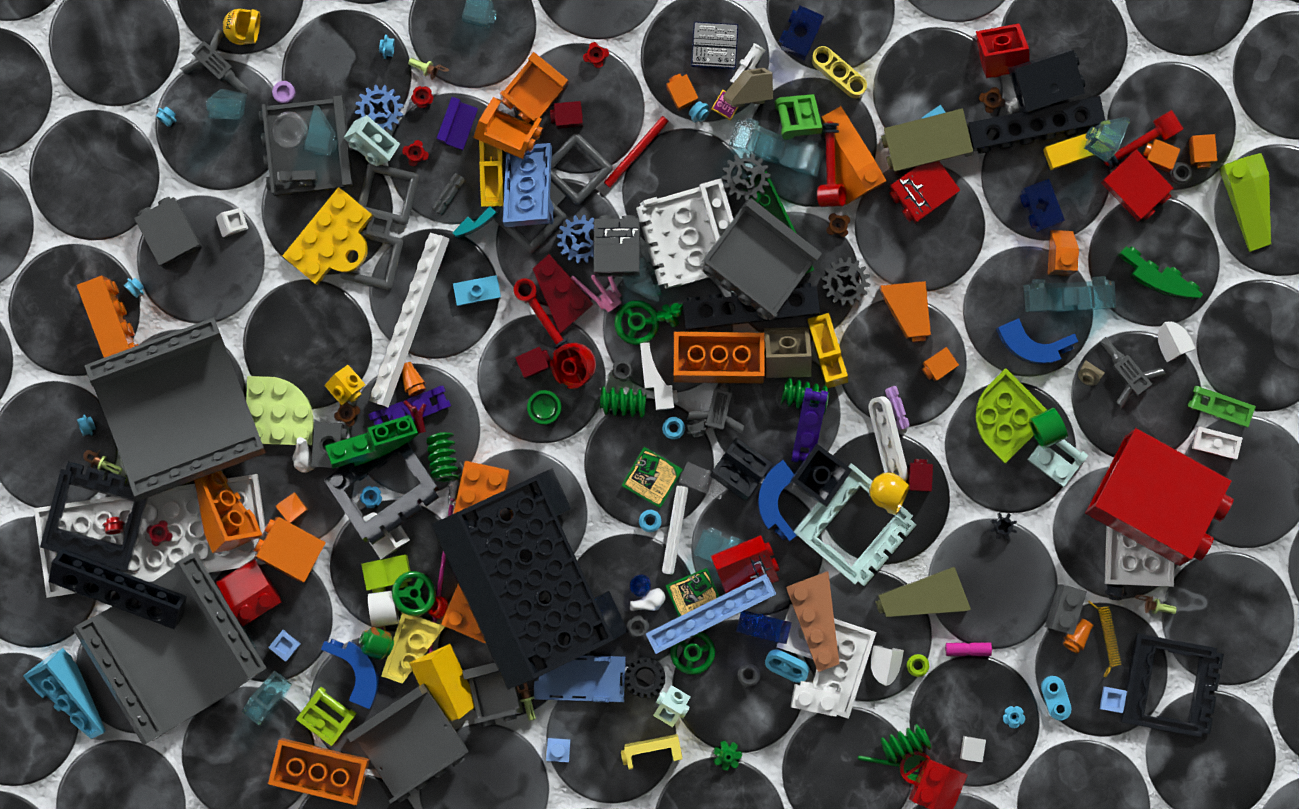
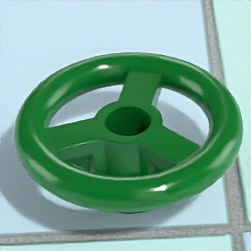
[614,300,659,345]
[392,571,436,616]
[670,631,715,675]

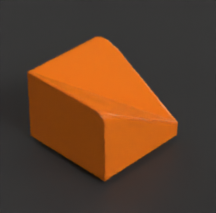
[276,492,308,523]

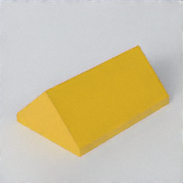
[409,644,475,721]

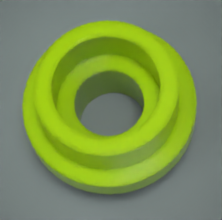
[907,654,929,677]

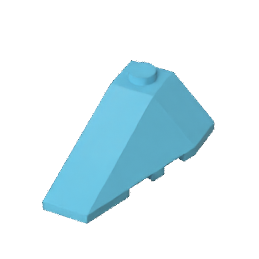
[23,648,106,739]

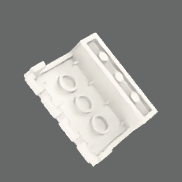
[636,179,733,289]

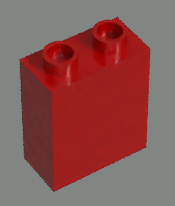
[1085,428,1234,566]

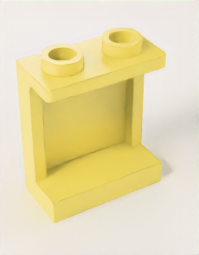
[621,734,683,770]

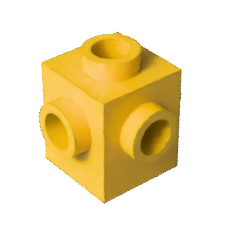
[324,365,366,405]

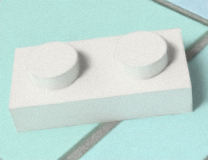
[1192,427,1242,460]

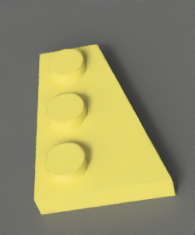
[381,613,446,684]

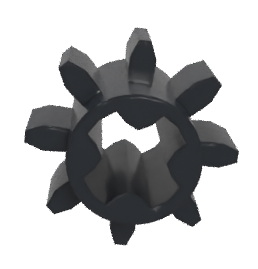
[989,513,1017,540]

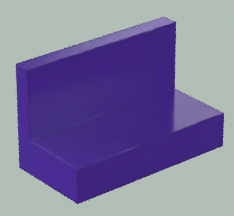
[437,97,478,150]

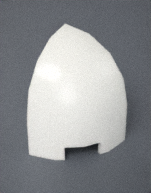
[1158,321,1196,362]
[871,646,904,686]

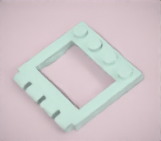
[793,463,916,587]

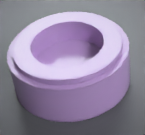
[272,81,295,104]

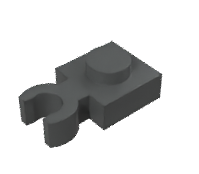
[277,170,318,186]

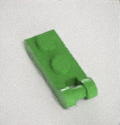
[1188,386,1256,428]

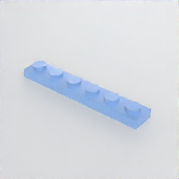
[646,574,776,654]

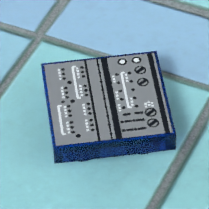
[691,22,738,70]

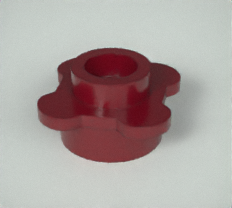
[146,520,173,546]

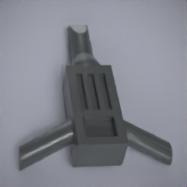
[180,28,249,96]
[1099,337,1166,409]
[687,383,744,434]

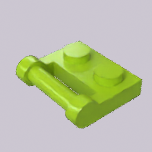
[296,687,357,746]

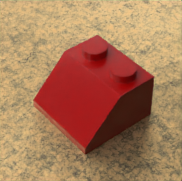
[976,24,1030,78]
[216,558,281,626]
[909,757,968,809]

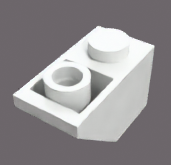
[363,512,410,559]

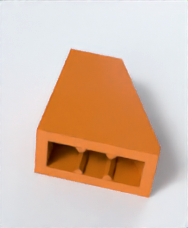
[1048,230,1079,276]
[879,281,931,342]

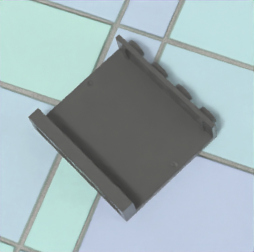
[346,683,469,803]

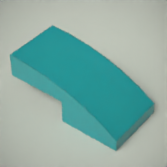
[453,206,497,238]

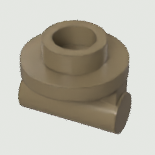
[1078,360,1105,386]

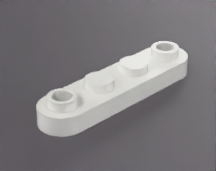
[869,396,908,482]

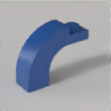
[996,319,1078,364]
[758,460,797,541]
[321,639,379,709]

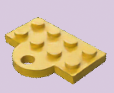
[283,187,374,285]

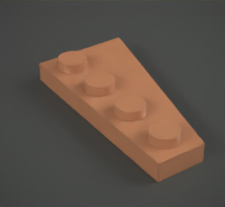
[786,571,839,672]

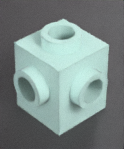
[653,685,690,727]

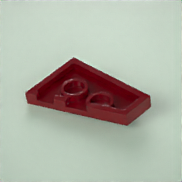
[532,254,594,334]

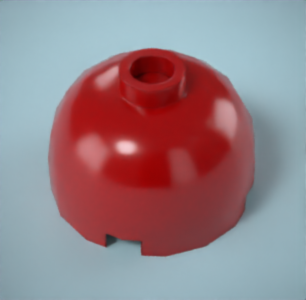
[550,342,596,389]

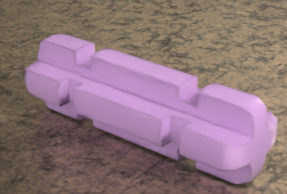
[885,386,910,430]

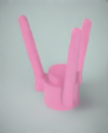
[571,275,622,312]

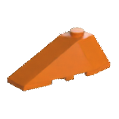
[821,106,886,206]
[194,470,262,553]

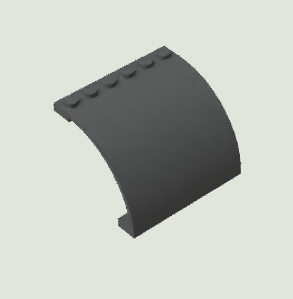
[85,318,266,502]
[73,552,267,745]

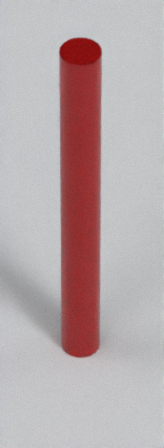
[604,116,669,188]

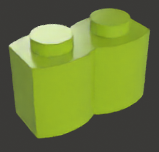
[361,555,412,593]

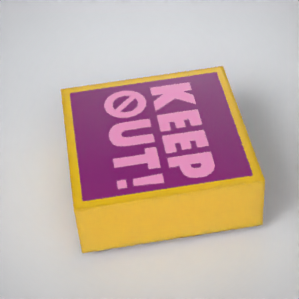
[711,90,739,121]

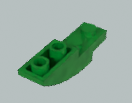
[1117,246,1203,300]
[325,415,418,469]

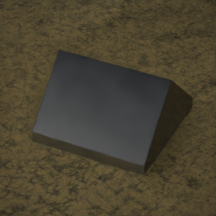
[790,444,852,507]

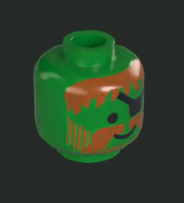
[359,627,394,660]

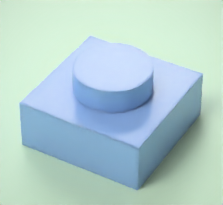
[268,630,301,662]
[1099,686,1127,713]
[546,738,571,762]

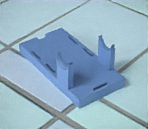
[503,143,554,228]
[534,655,625,703]

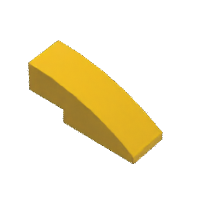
[1043,128,1113,170]
[479,140,504,207]
[807,313,848,388]

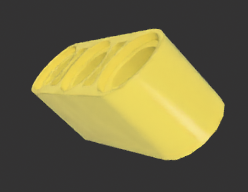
[812,46,867,99]

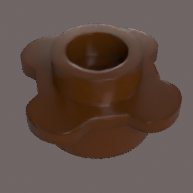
[979,87,1005,113]
[826,213,850,237]
[334,402,360,427]

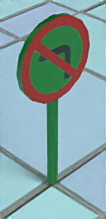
[858,751,930,785]

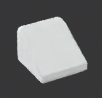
[216,208,248,237]
[960,736,986,762]

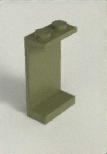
[881,108,974,175]

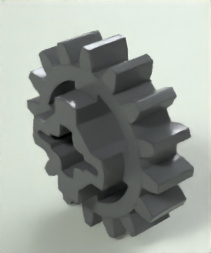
[721,152,770,201]
[822,257,871,306]

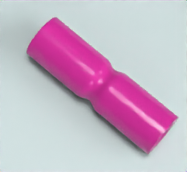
[945,642,992,656]

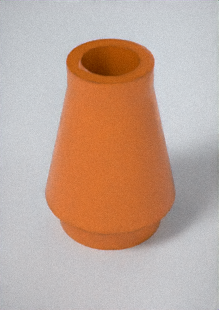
[401,362,426,397]
[1063,619,1093,654]

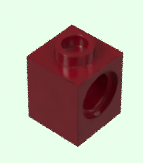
[550,101,583,129]
[515,346,551,379]
[908,459,933,492]

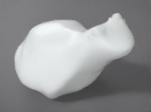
[292,437,315,473]
[630,588,665,611]

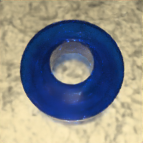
[630,574,651,597]

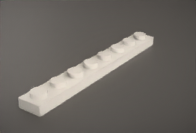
[369,233,449,407]

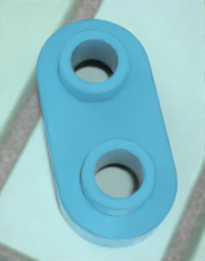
[765,650,810,683]
[1041,676,1071,720]

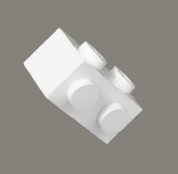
[790,681,841,717]

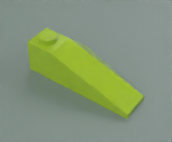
[1219,153,1271,252]

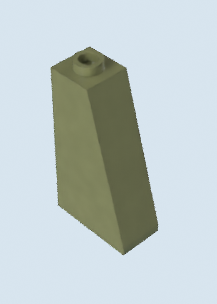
[875,567,971,617]

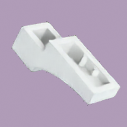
[640,343,678,411]

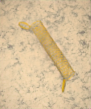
[1088,601,1121,677]

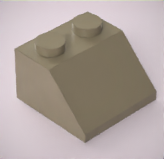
[764,327,812,378]

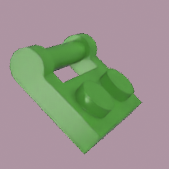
[774,94,822,140]

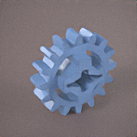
[355,85,404,131]
[557,215,594,264]

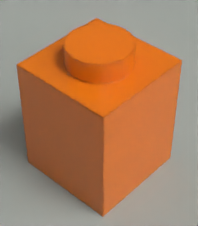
[667,74,699,111]
[1189,134,1217,169]
[1143,139,1180,173]
[922,347,959,381]

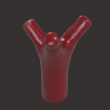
[404,400,426,434]

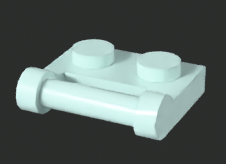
[1027,440,1088,487]

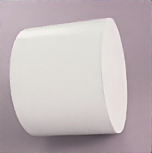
[368,591,399,627]

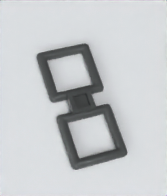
[494,133,613,253]
[340,163,419,290]

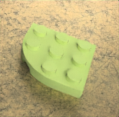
[246,376,314,446]

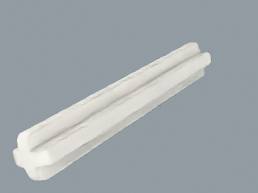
[662,486,688,575]

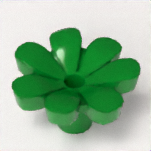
[656,303,683,327]
[713,741,742,771]

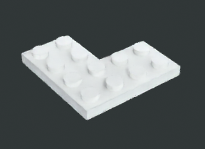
[776,604,876,719]

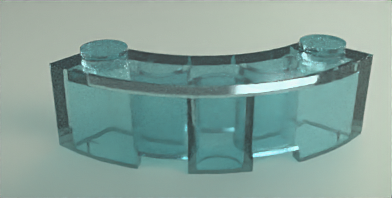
[729,118,825,177]
[1024,276,1116,312]

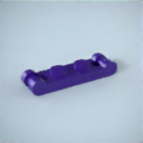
[368,385,451,425]
[791,388,828,462]

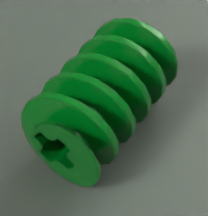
[781,378,829,414]
[600,386,646,418]
[426,432,459,482]
[880,724,931,763]

